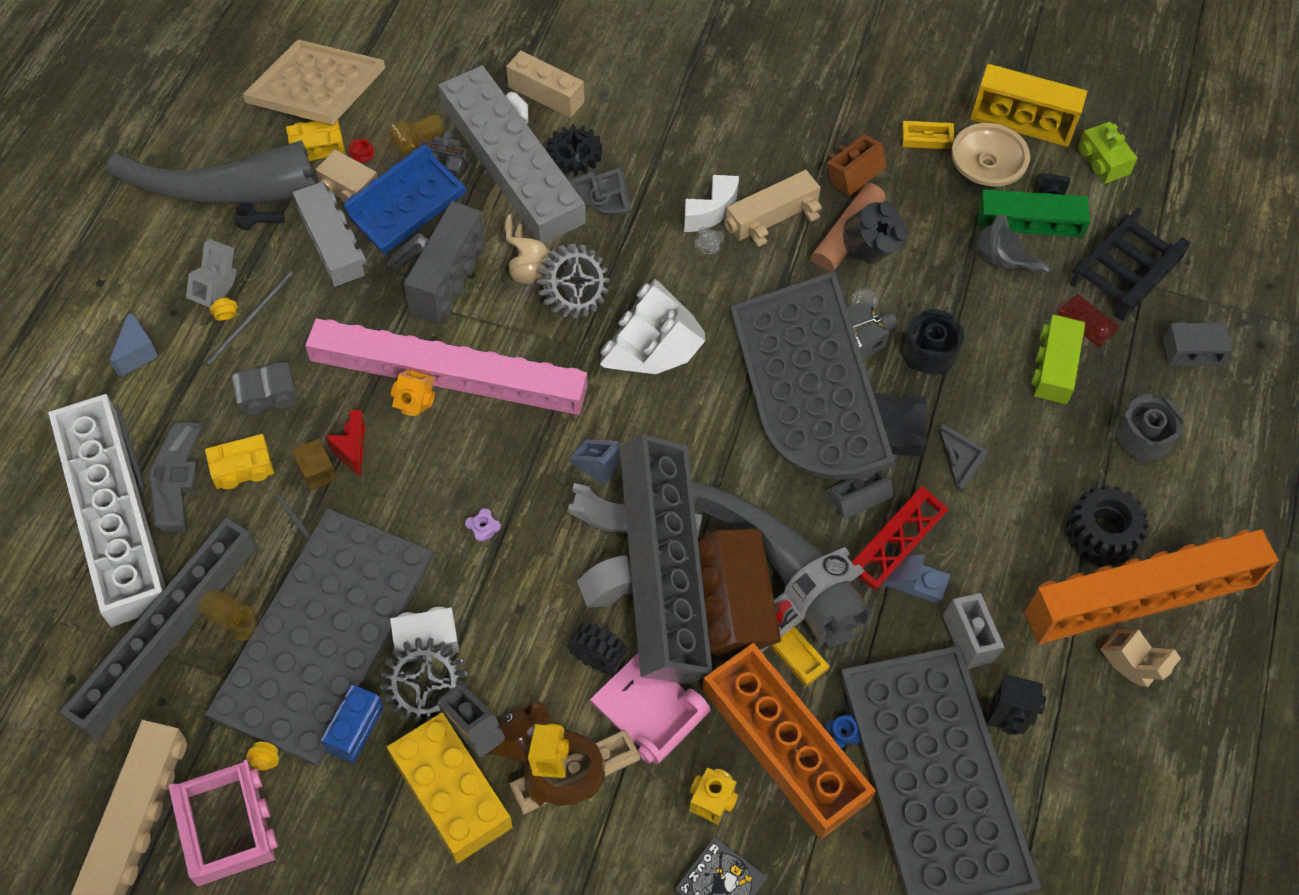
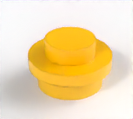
[209,298,238,321]
[246,742,279,771]

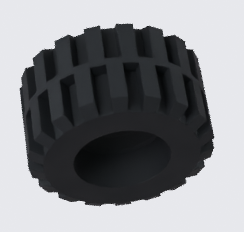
[1066,485,1149,566]

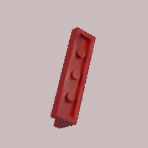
[851,486,949,591]

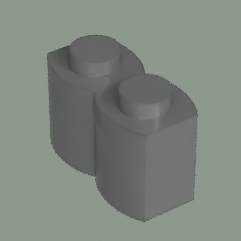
[232,362,298,415]

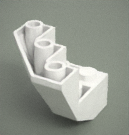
[600,278,705,374]

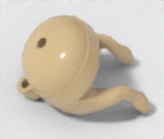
[505,214,550,285]

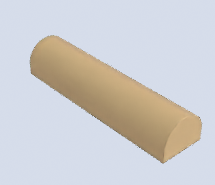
[509,729,640,815]

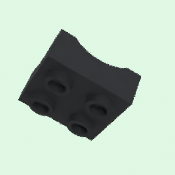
[874,393,927,457]

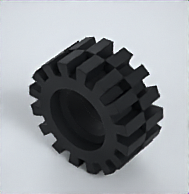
[567,622,628,674]

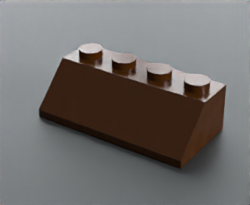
[698,529,782,660]

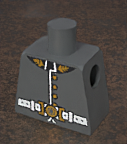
[847,303,897,360]

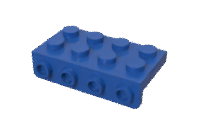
[344,144,467,255]

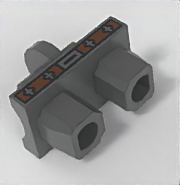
[419,130,470,176]

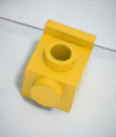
[528,724,569,778]

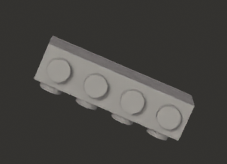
[292,181,366,287]

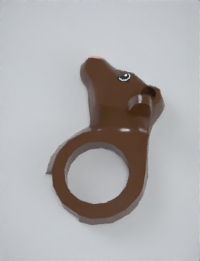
[485,701,605,807]

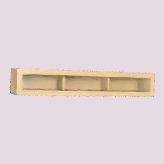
[71,720,187,895]

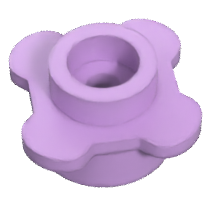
[465,509,501,541]

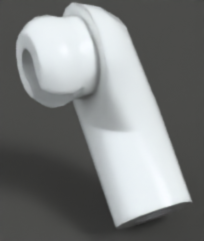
[505,92,528,124]

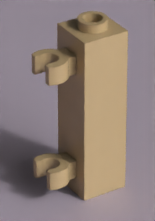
[724,170,822,247]

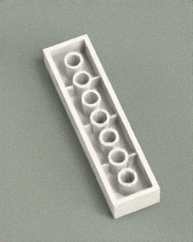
[48,394,166,627]

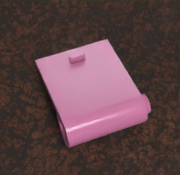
[590,653,711,764]

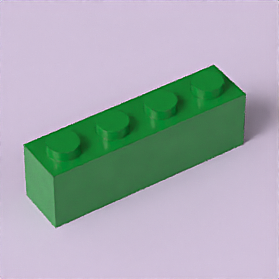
[978,189,1090,238]

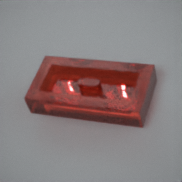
[1058,294,1119,348]

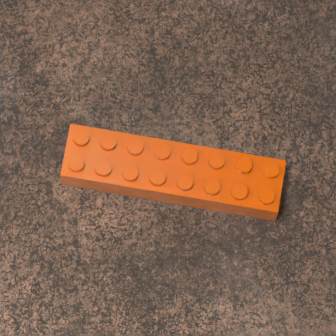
[1024,529,1279,645]

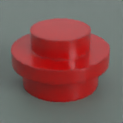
[348,139,375,163]

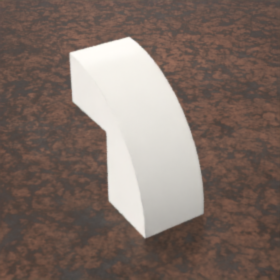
[684,175,739,232]

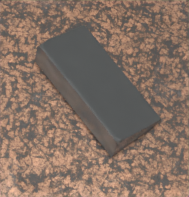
[827,471,893,519]

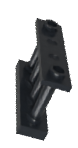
[1070,207,1191,322]

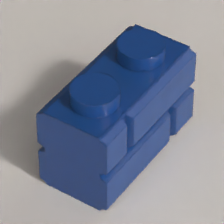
[321,685,384,764]

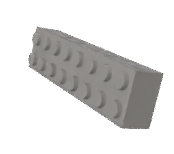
[438,65,586,243]

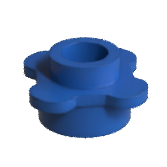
[826,714,860,749]

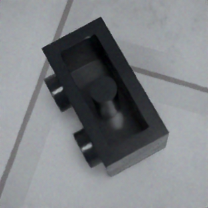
[987,674,1046,735]

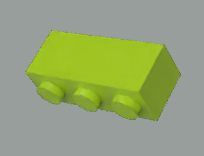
[1031,315,1085,404]

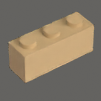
[506,50,584,118]

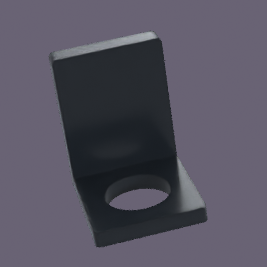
[1036,173,1070,195]

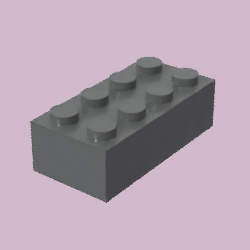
[404,201,487,325]

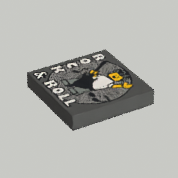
[675,837,768,895]

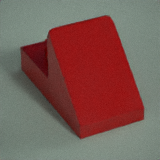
[325,410,366,475]

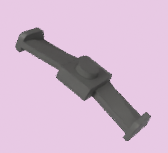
[148,422,204,532]

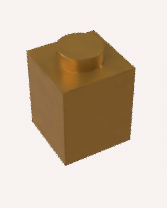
[292,439,337,491]

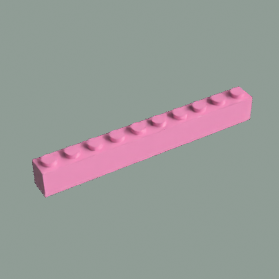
[305,318,587,415]

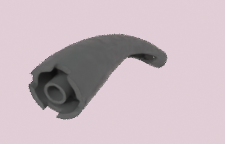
[106,140,318,204]
[691,480,873,648]

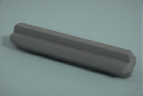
[387,233,429,271]

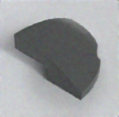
[569,167,632,215]

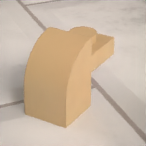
[1100,629,1181,687]

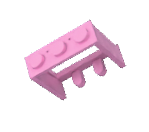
[168,759,278,886]

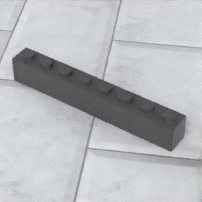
[59,518,257,741]

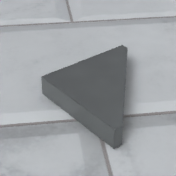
[939,424,989,493]

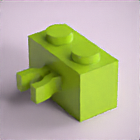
[1078,122,1138,184]

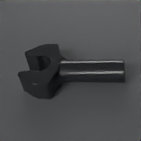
[233,203,285,231]

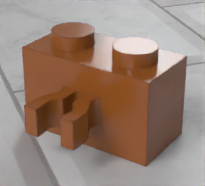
[827,134,887,196]

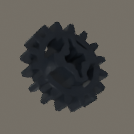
[546,124,602,176]

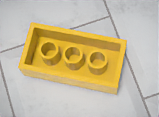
[970,64,1088,147]
[387,712,513,864]

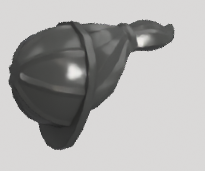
[977,214,1050,273]

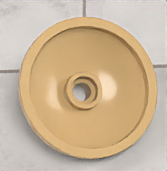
[952,123,1030,187]

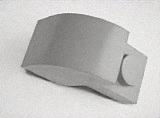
[186,239,237,307]
[577,556,633,607]

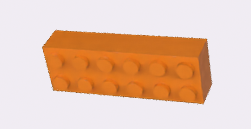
[702,643,876,840]

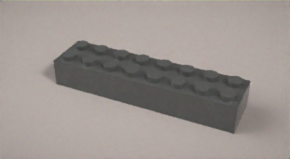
[620,434,713,684]

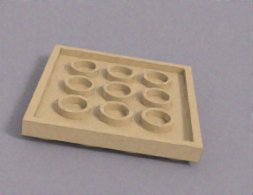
[243,40,385,125]

